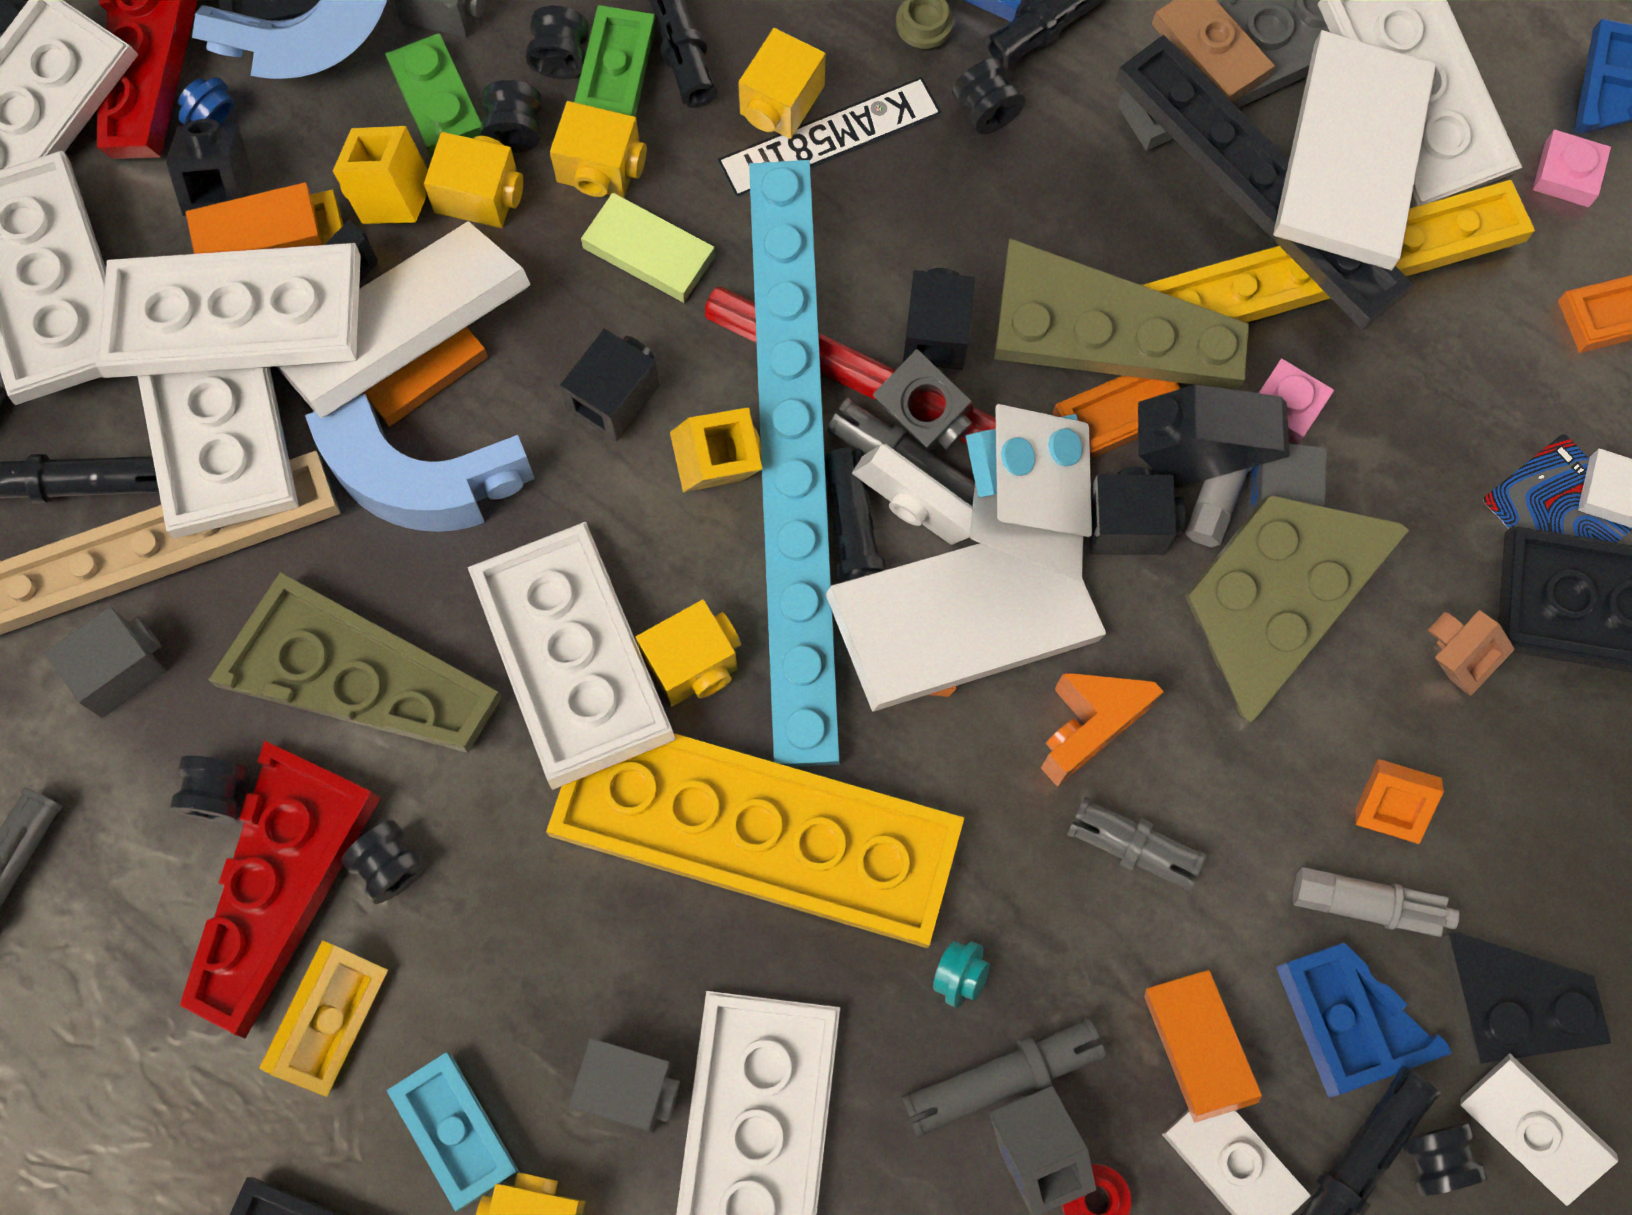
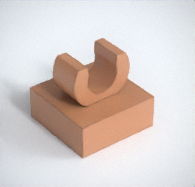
[1427,610,1515,696]

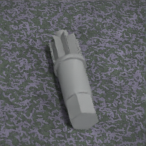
[1185,467,1253,548]
[1293,867,1459,937]

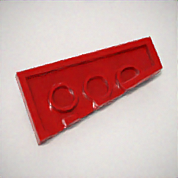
[97,0,198,159]
[179,740,381,1039]

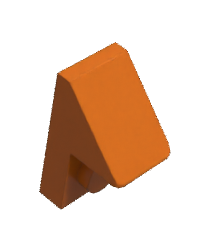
[1041,673,1164,787]

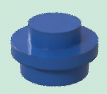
[178,77,235,125]

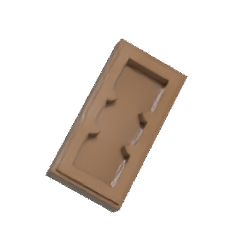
[1152,0,1275,102]

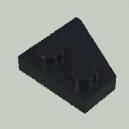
[1440,932,1611,1065]

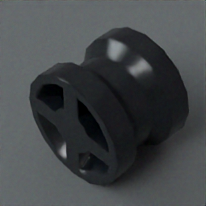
[525,5,589,79]
[952,58,1026,134]
[480,80,542,153]
[169,755,248,822]
[341,820,428,905]
[1403,1123,1488,1197]

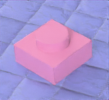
[1532,130,1611,207]
[1259,358,1334,445]

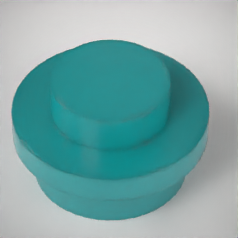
[933,941,990,1008]

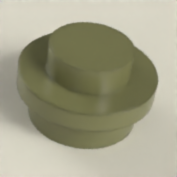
[896,0,954,49]

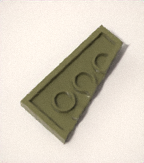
[994,238,1249,390]
[209,572,502,753]

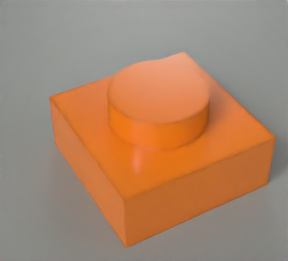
[1355,759,1444,844]

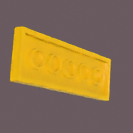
[546,733,964,949]

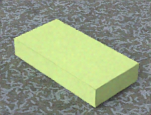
[581,193,715,303]

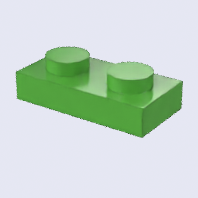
[574,5,656,117]
[385,33,481,159]

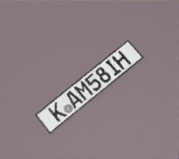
[718,77,941,197]

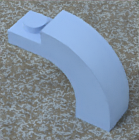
[192,0,387,79]
[305,393,535,532]

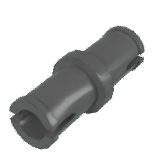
[1067,797,1206,893]

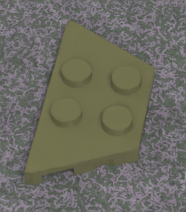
[1185,495,1409,723]

